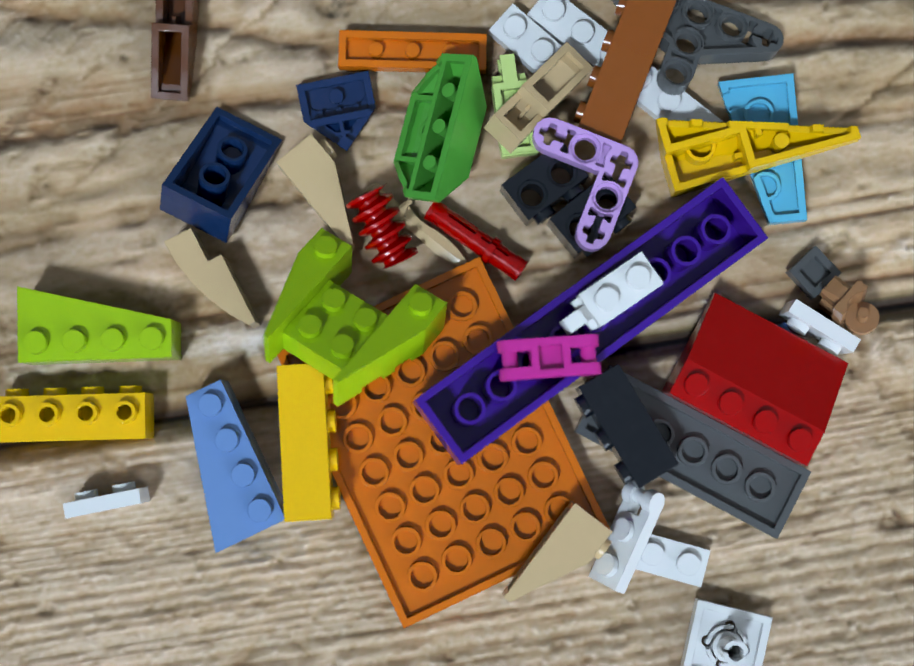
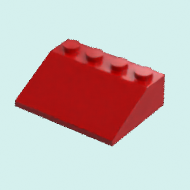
[662,293,848,466]

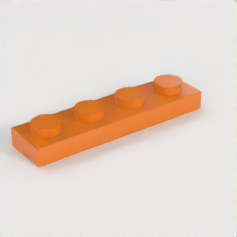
[338,30,487,74]

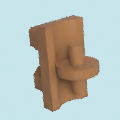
[818,276,880,335]

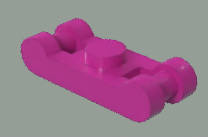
[497,334,602,382]

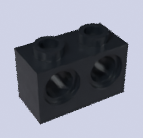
[500,140,589,226]
[547,176,636,259]

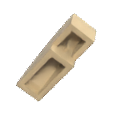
[484,42,594,154]
[164,228,261,328]

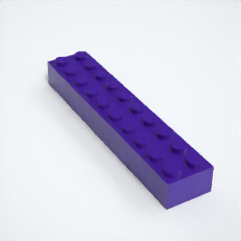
[412,177,768,465]

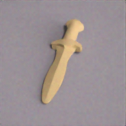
[365,183,467,266]

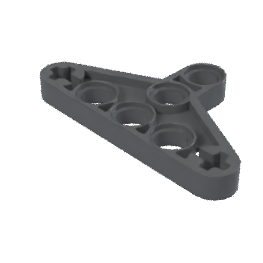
[612,0,784,95]

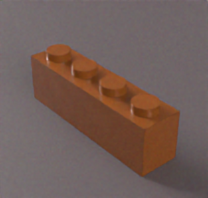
[573,0,676,144]

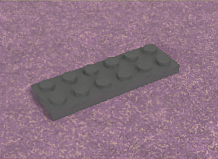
[574,365,811,539]

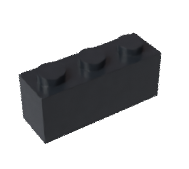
[574,364,679,488]

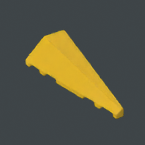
[655,118,861,198]

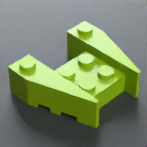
[263,228,447,406]

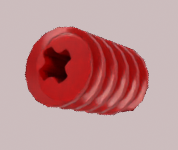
[345,184,418,269]

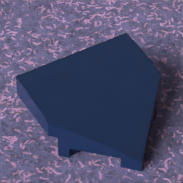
[296,71,376,151]

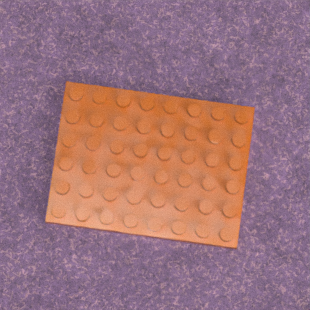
[277,257,610,628]

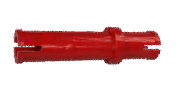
[424,202,529,281]

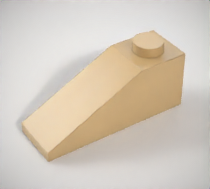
[276,134,356,252]
[502,501,612,602]

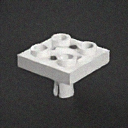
[680,598,773,666]

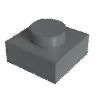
[785,246,841,300]

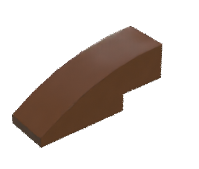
[151,0,199,101]

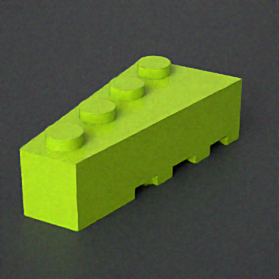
[17,286,182,365]

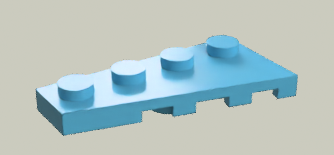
[717,73,807,225]

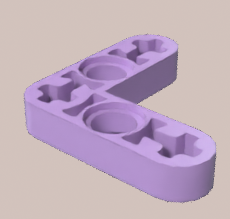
[532,117,638,252]

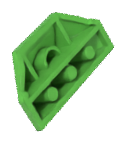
[393,53,487,203]

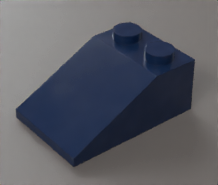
[160,107,282,243]

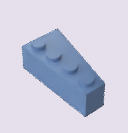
[186,379,284,553]

